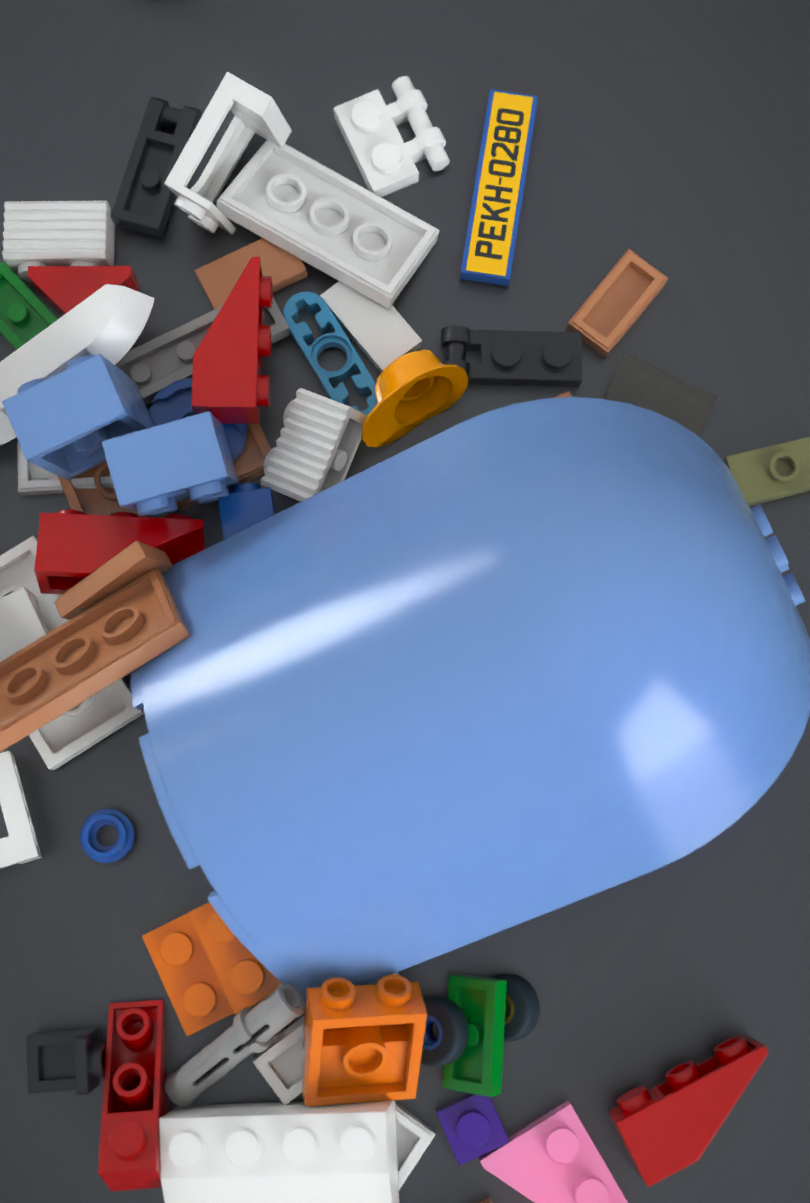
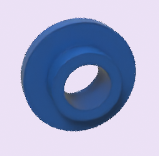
[80,809,135,863]

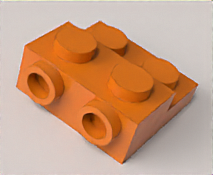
[142,902,281,1037]
[302,975,427,1107]

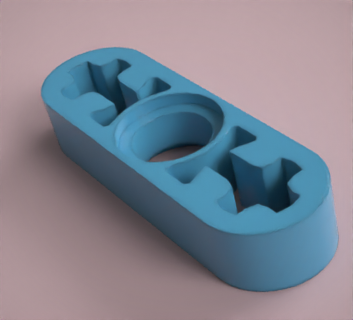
[283,292,378,416]

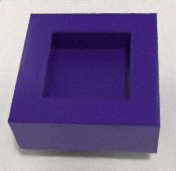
[436,1093,509,1166]

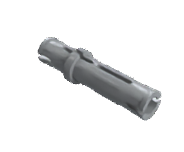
[164,983,305,1107]

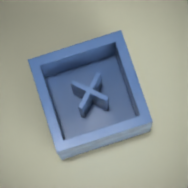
[2,354,154,480]
[101,411,239,517]

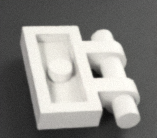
[333,76,450,197]

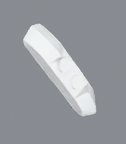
[0,284,155,445]

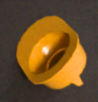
[361,350,469,448]

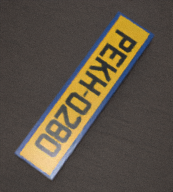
[460,89,538,286]

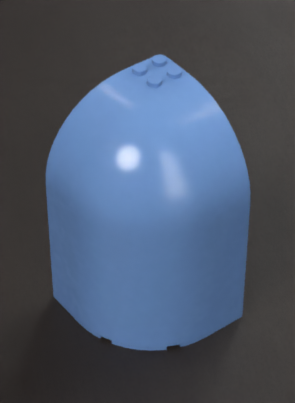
[130,397,810,1005]

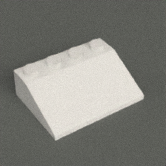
[159,1100,399,1203]

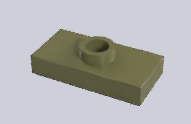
[723,437,810,506]

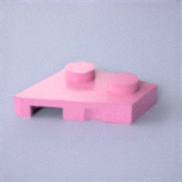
[479,1100,628,1203]

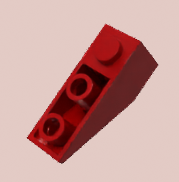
[191,257,273,424]
[34,509,205,594]
[98,1000,169,1191]
[608,1035,769,1187]

